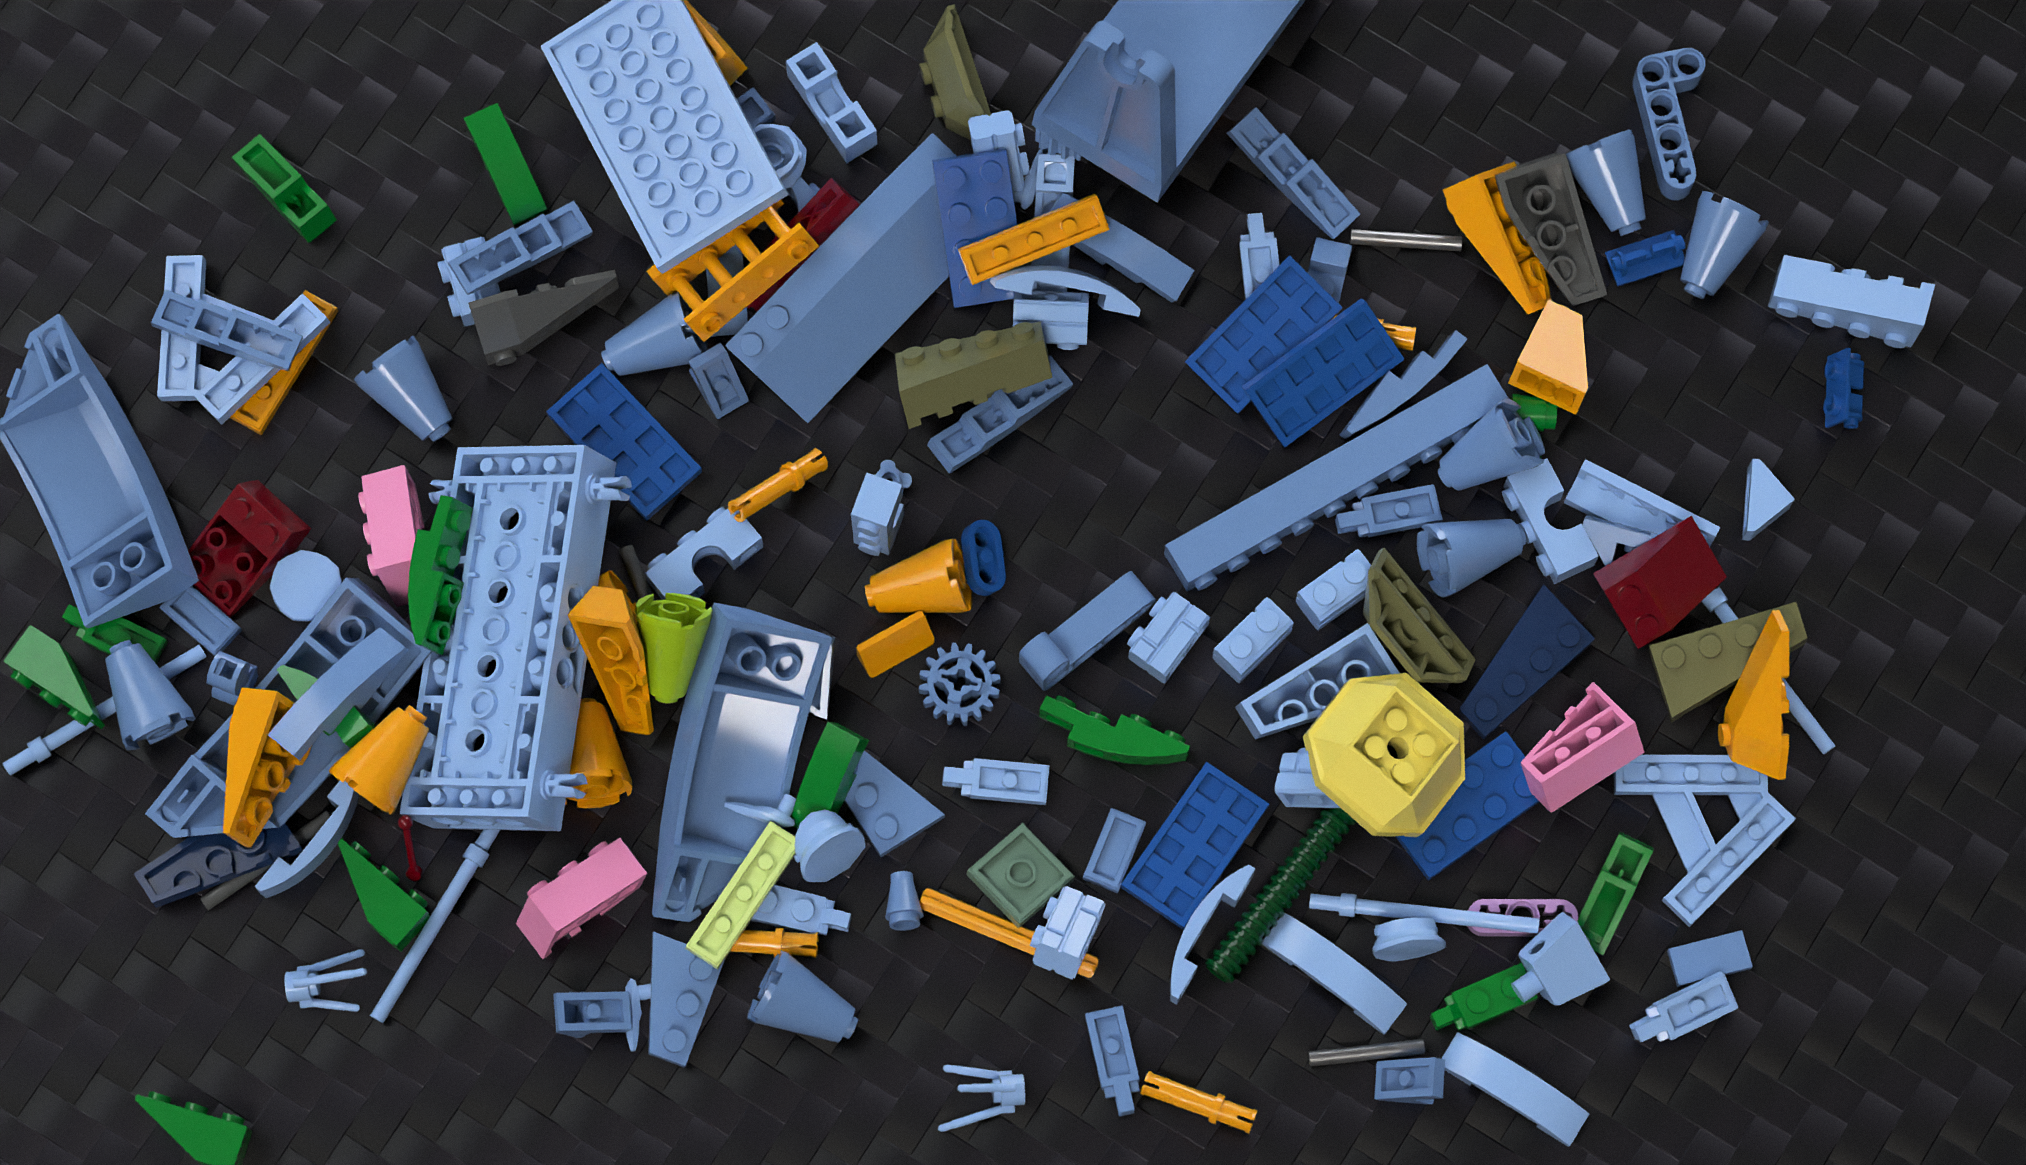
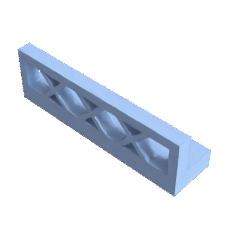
[1564,459,1720,547]

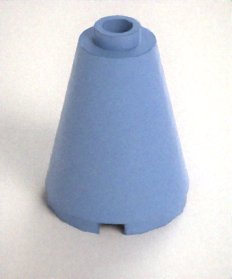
[1566,129,1646,236]
[1680,191,1769,299]
[601,292,709,376]
[354,336,453,442]
[1438,398,1545,491]
[1417,519,1526,597]
[105,640,196,750]
[747,950,859,1043]

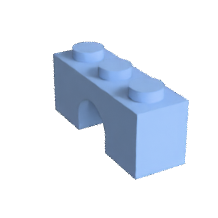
[786,42,877,163]
[1502,458,1599,584]
[851,473,904,556]
[645,507,763,600]

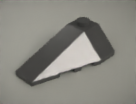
[1494,153,1607,306]
[468,270,619,366]

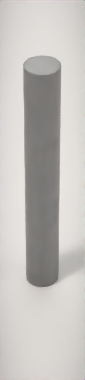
[1350,229,1462,251]
[1308,1039,1425,1067]

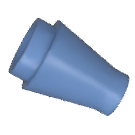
[885,871,923,931]

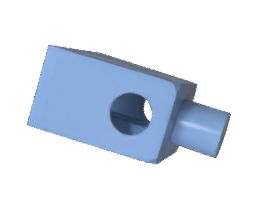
[1511,912,1610,1006]

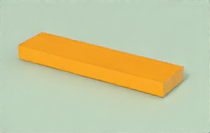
[958,194,1110,285]
[230,290,338,435]

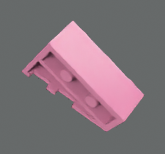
[358,465,425,607]
[1520,682,1644,813]
[516,838,647,959]

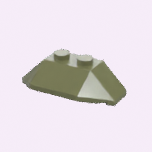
[919,4,991,140]
[1363,548,1476,683]

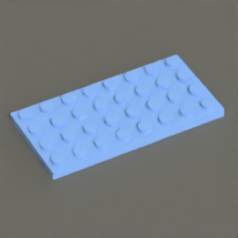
[541,0,789,274]

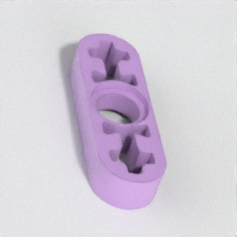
[1467,899,1578,937]

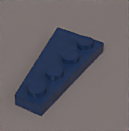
[1458,584,1595,740]
[134,823,303,908]

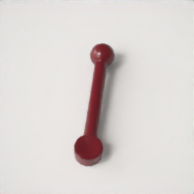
[398,815,422,881]

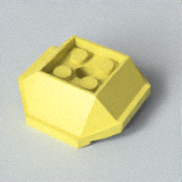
[1303,673,1465,837]

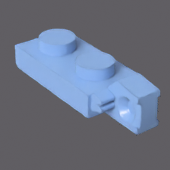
[1239,213,1279,300]
[942,758,1049,805]
[751,885,852,935]
[1629,971,1739,1042]

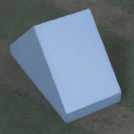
[1742,459,1795,541]

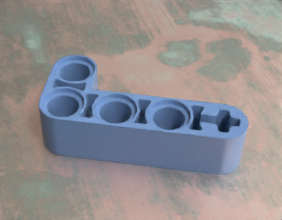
[1633,48,1705,200]
[1019,571,1156,691]

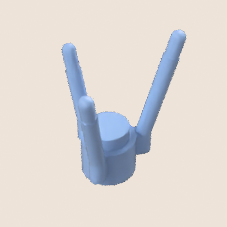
[285,949,367,1012]
[938,1064,1025,1132]

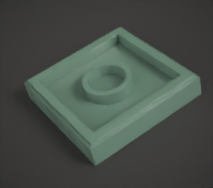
[966,823,1075,928]

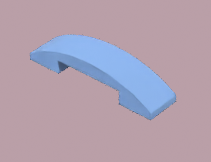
[1031,153,1075,292]
[990,265,1141,317]
[255,781,359,898]
[1170,865,1256,1005]
[1262,913,1407,1035]
[1441,1032,1589,1147]

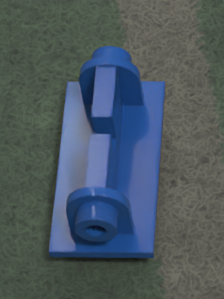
[1605,230,1685,287]
[1823,348,1864,429]

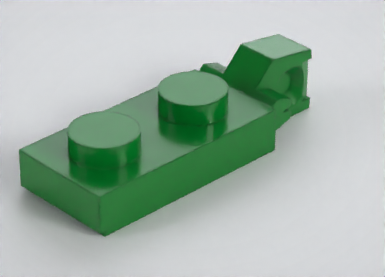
[62,604,168,664]
[1429,963,1538,1030]

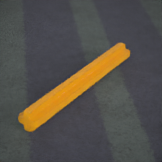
[919,888,1099,978]

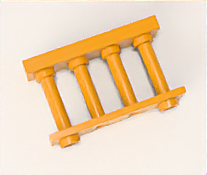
[646,200,819,342]

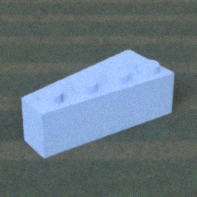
[1768,255,1935,348]
[1235,623,1399,739]

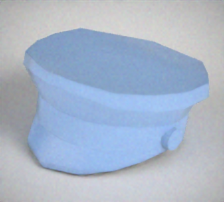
[753,124,807,189]
[269,550,342,621]
[794,809,865,882]
[1372,918,1446,962]

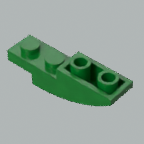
[408,495,473,655]
[1039,695,1190,765]

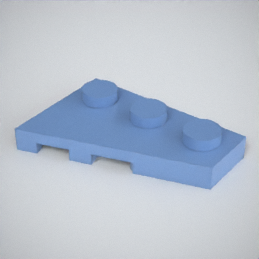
[844,751,945,857]
[648,932,724,1067]

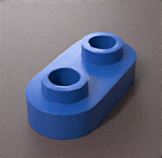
[961,520,1006,596]

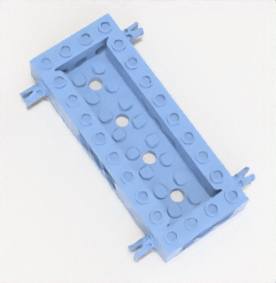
[400,445,632,831]

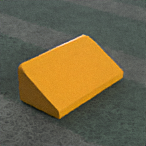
[856,611,935,678]

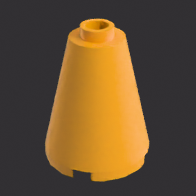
[865,539,973,613]
[565,698,632,808]
[329,705,429,815]

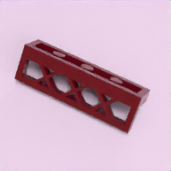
[747,178,860,311]

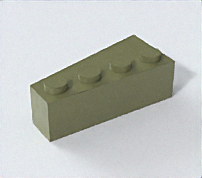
[895,321,1053,429]
[1649,602,1807,723]

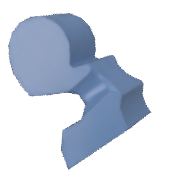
[206,651,258,706]

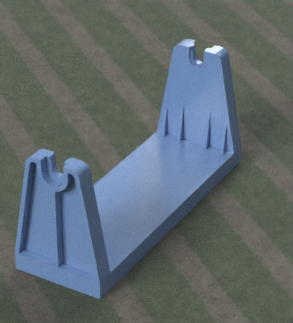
[1032,0,1305,203]

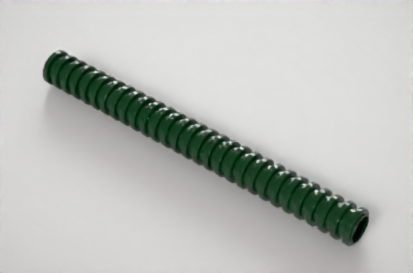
[1205,745,1398,983]

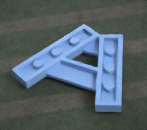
[157,255,331,425]
[1614,755,1796,927]

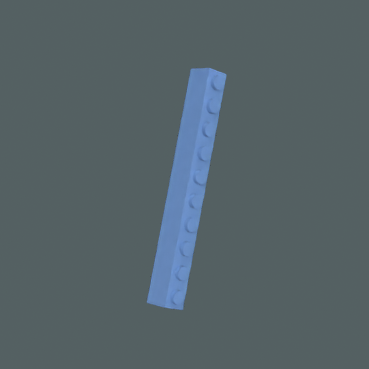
[1164,364,1508,592]

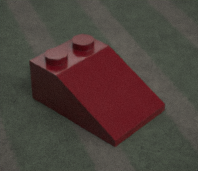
[1593,516,1727,649]

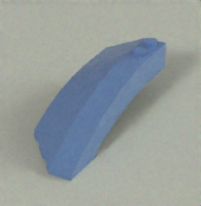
[725,133,956,423]
[0,313,199,628]
[145,577,432,838]
[652,603,832,922]

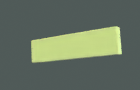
[686,821,795,970]

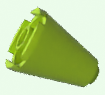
[635,593,712,703]

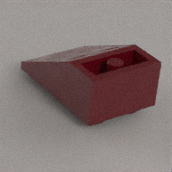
[188,480,311,617]

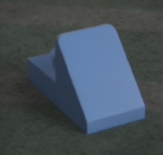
[1308,237,1352,303]
[688,343,749,419]
[1582,515,1659,566]
[553,991,632,1038]
[1374,1057,1445,1105]

